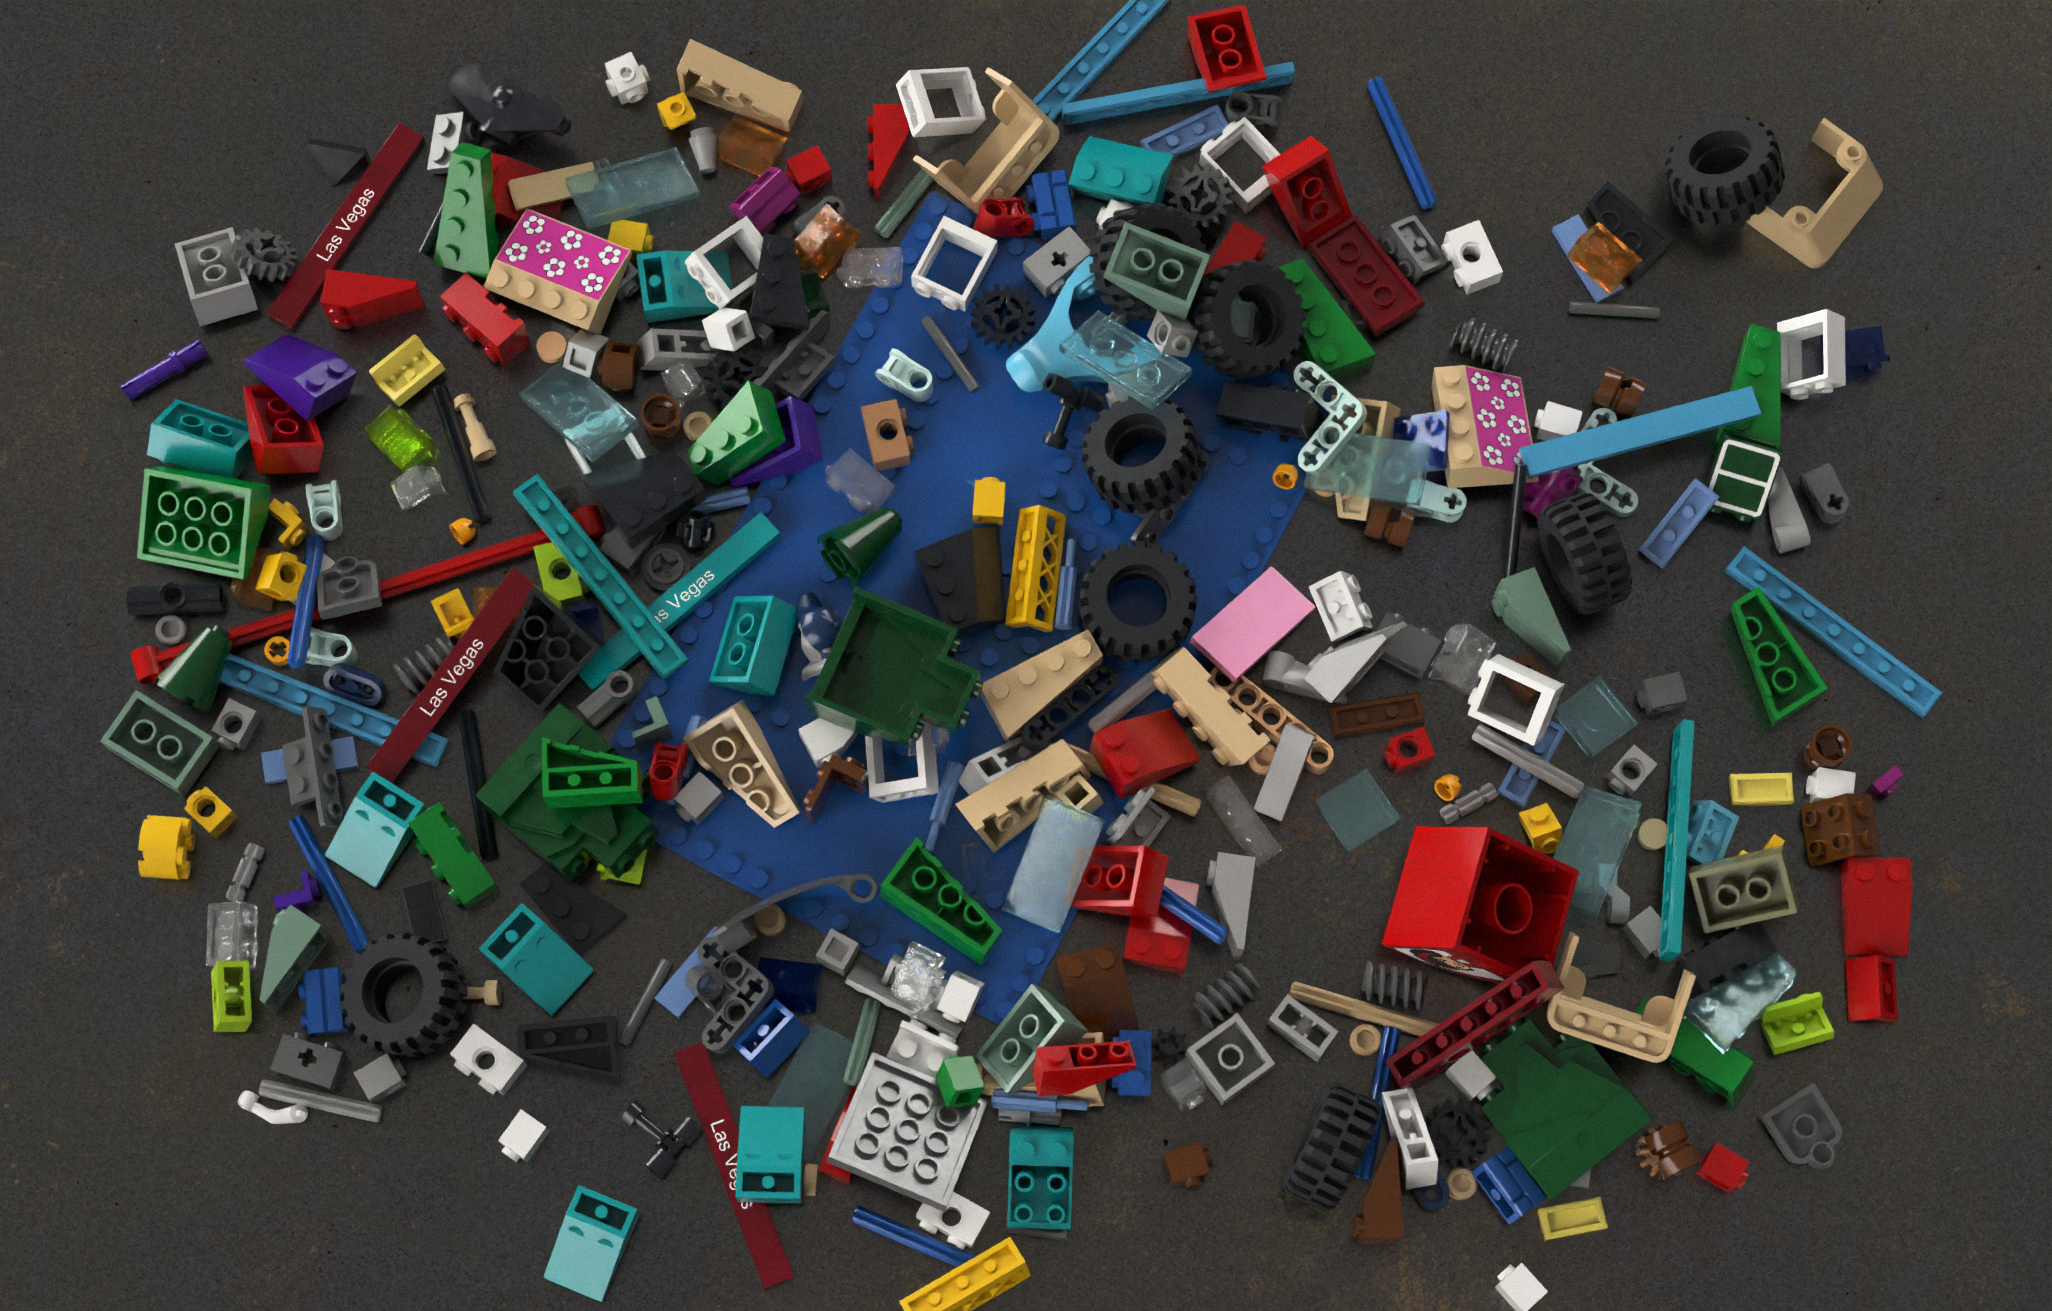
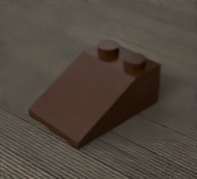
[1055,941,1140,1043]
[1352,1140,1404,1245]

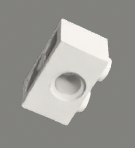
[1441,220,1503,295]
[450,1023,527,1095]
[916,1192,990,1250]

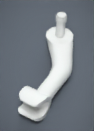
[238,1090,308,1124]

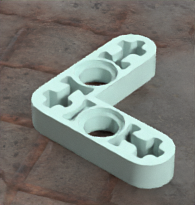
[1294,361,1367,474]
[1575,408,1638,517]

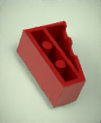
[440,273,531,366]

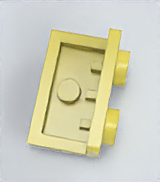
[369,334,446,407]

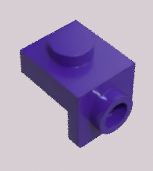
[273,871,321,913]

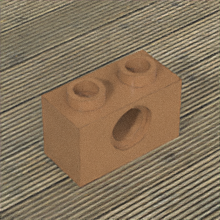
[861,399,915,472]

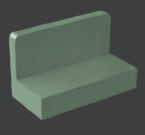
[632,696,673,752]

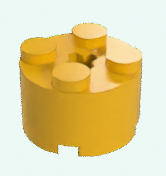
[138,815,196,880]

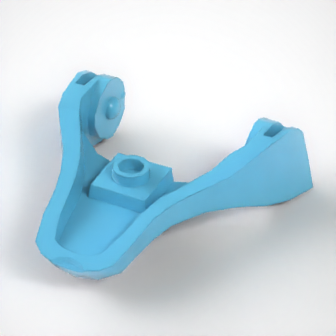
[1006,255,1164,393]

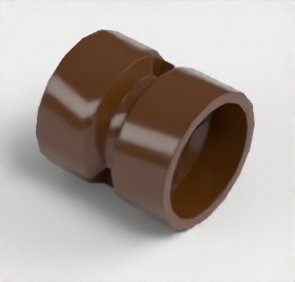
[1592,366,1647,418]
[641,394,683,444]
[1364,498,1416,548]
[1803,725,1852,771]
[1644,1120,1702,1179]

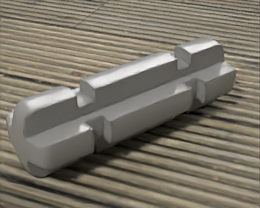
[1440,783,1498,824]
[226,843,264,904]

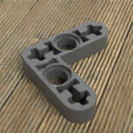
[697,937,774,1054]

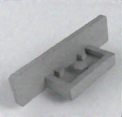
[845,954,967,1039]

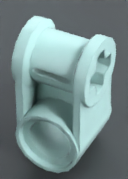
[875,349,933,402]
[306,479,343,541]
[1406,479,1467,523]
[306,628,358,667]

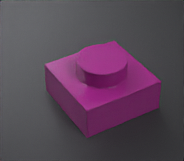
[1866,765,1904,799]

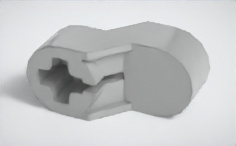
[1595,864,1630,924]

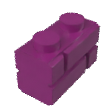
[728,167,801,234]

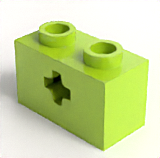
[211,960,252,1032]

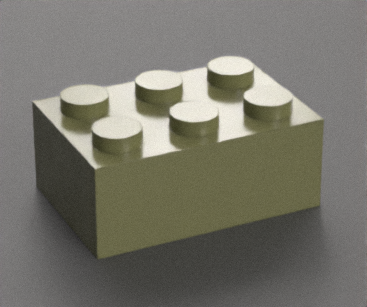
[1689,845,1799,933]

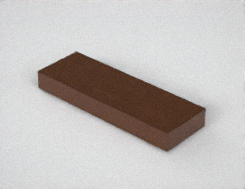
[1328,692,1425,739]

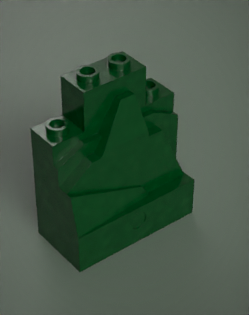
[804,586,984,748]
[475,703,660,881]
[1481,1018,1654,1200]

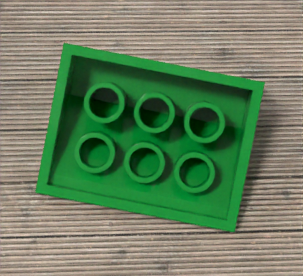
[137,465,270,579]

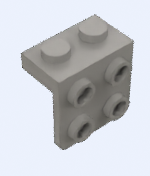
[1104,786,1171,847]

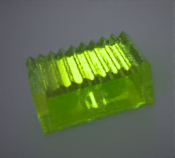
[364,405,435,478]

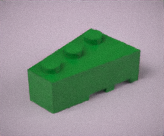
[408,802,499,911]

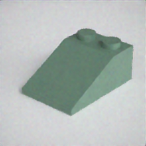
[1103,222,1211,321]
[1491,567,1571,668]
[259,905,331,1014]
[975,984,1087,1095]

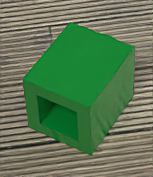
[935,1055,985,1109]

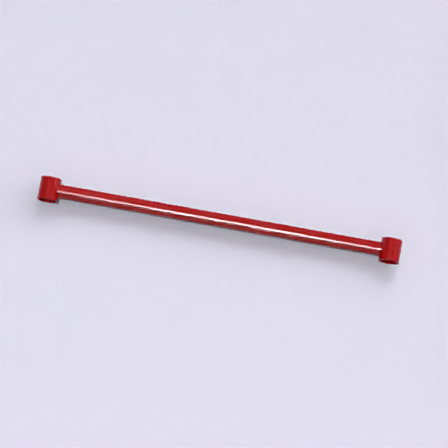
[130,505,606,684]

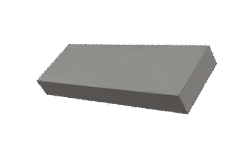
[1253,723,1316,821]

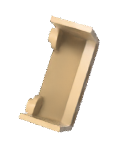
[913,67,1059,215]
[1746,118,1883,268]
[1547,932,1696,1063]

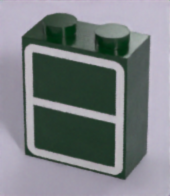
[1705,429,1784,522]

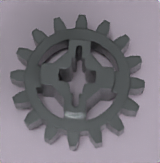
[1169,164,1234,230]
[230,228,298,282]

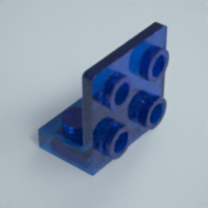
[1391,410,1450,485]

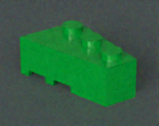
[688,380,786,486]
[542,737,643,809]

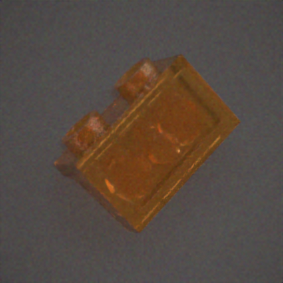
[717,115,787,176]
[794,204,862,278]
[1567,222,1643,294]
[230,543,285,613]

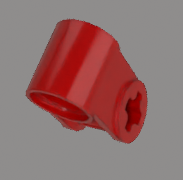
[974,197,1034,238]
[650,740,688,801]

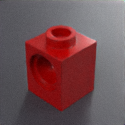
[785,145,832,196]
[1384,727,1435,774]
[1695,1142,1749,1193]

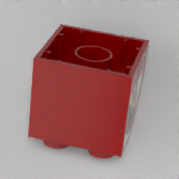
[1382,826,1579,984]

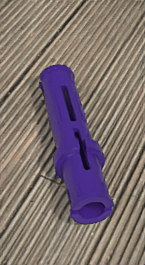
[120,339,209,401]

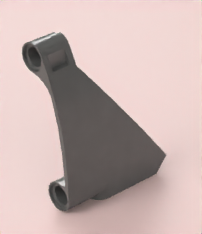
[713,873,878,954]

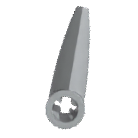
[1768,467,1811,554]
[1262,651,1347,705]

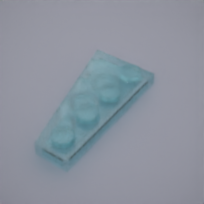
[1684,952,1798,1055]

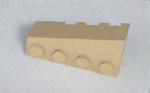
[677,39,803,133]
[980,629,1103,743]
[1150,647,1270,766]
[955,739,1091,853]

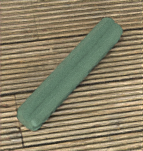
[875,168,934,238]
[843,998,881,1086]

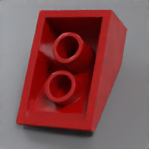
[1188,4,1266,92]
[1262,136,1352,249]
[491,153,564,228]
[320,269,425,329]
[243,385,324,474]
[1089,709,1201,800]
[1064,846,1169,917]
[1840,857,1912,957]
[1122,878,1199,975]

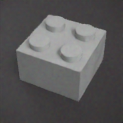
[1185,1013,1275,1106]

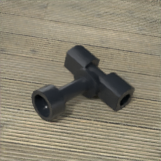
[1042,373,1105,451]
[621,1100,703,1179]

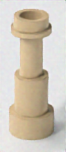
[454,393,497,462]

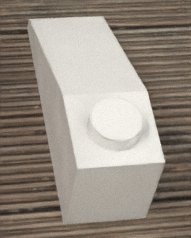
[798,718,859,768]
[1382,1087,1438,1190]

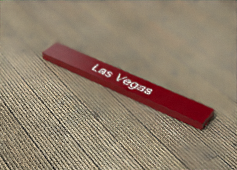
[266,122,425,331]
[365,568,538,783]
[674,1042,794,1289]

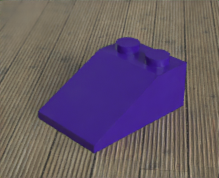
[243,334,357,421]
[729,396,823,487]

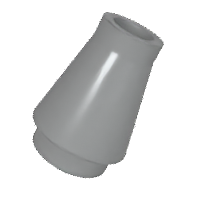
[689,127,718,173]

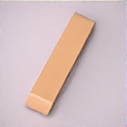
[1209,667,1334,775]

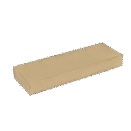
[507,162,601,211]

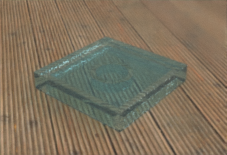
[1553,676,1638,759]
[1314,768,1401,853]

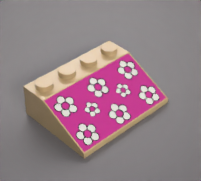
[484,208,633,334]
[1431,365,1539,489]

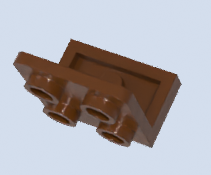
[803,754,869,824]
[1801,793,1881,866]

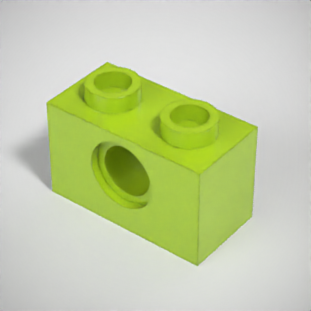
[533,542,589,608]

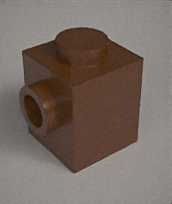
[597,342,639,391]
[1501,651,1553,705]
[1162,1142,1213,1188]

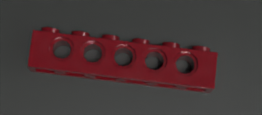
[1386,961,1565,1088]

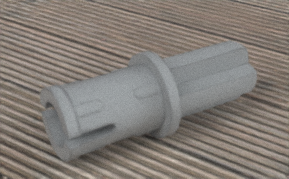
[998,1109,1062,1127]

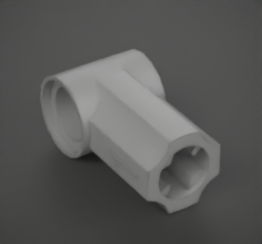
[577,670,637,728]

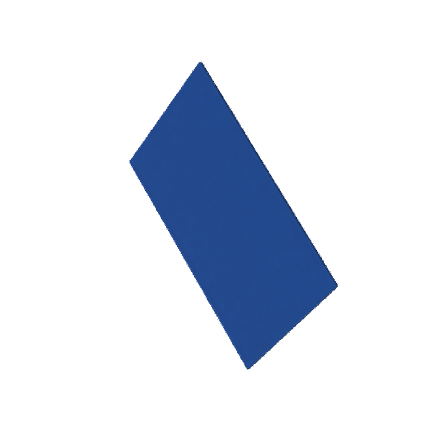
[609,192,1335,1026]

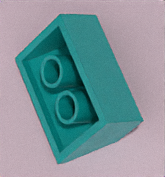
[1069,136,1175,207]
[147,399,251,479]
[709,596,798,696]

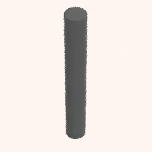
[1568,301,1660,319]
[921,315,981,394]
[618,958,673,1047]

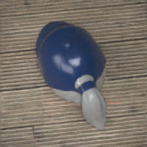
[797,592,843,681]

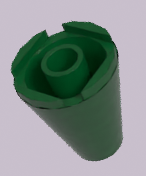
[817,507,902,586]
[154,624,233,714]

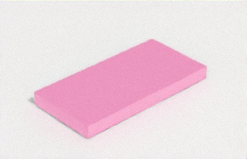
[1190,566,1316,683]

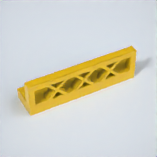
[1005,505,1066,632]
[899,1237,1031,1311]

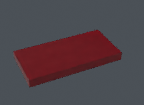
[1307,214,1425,337]

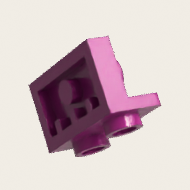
[1509,467,1583,519]

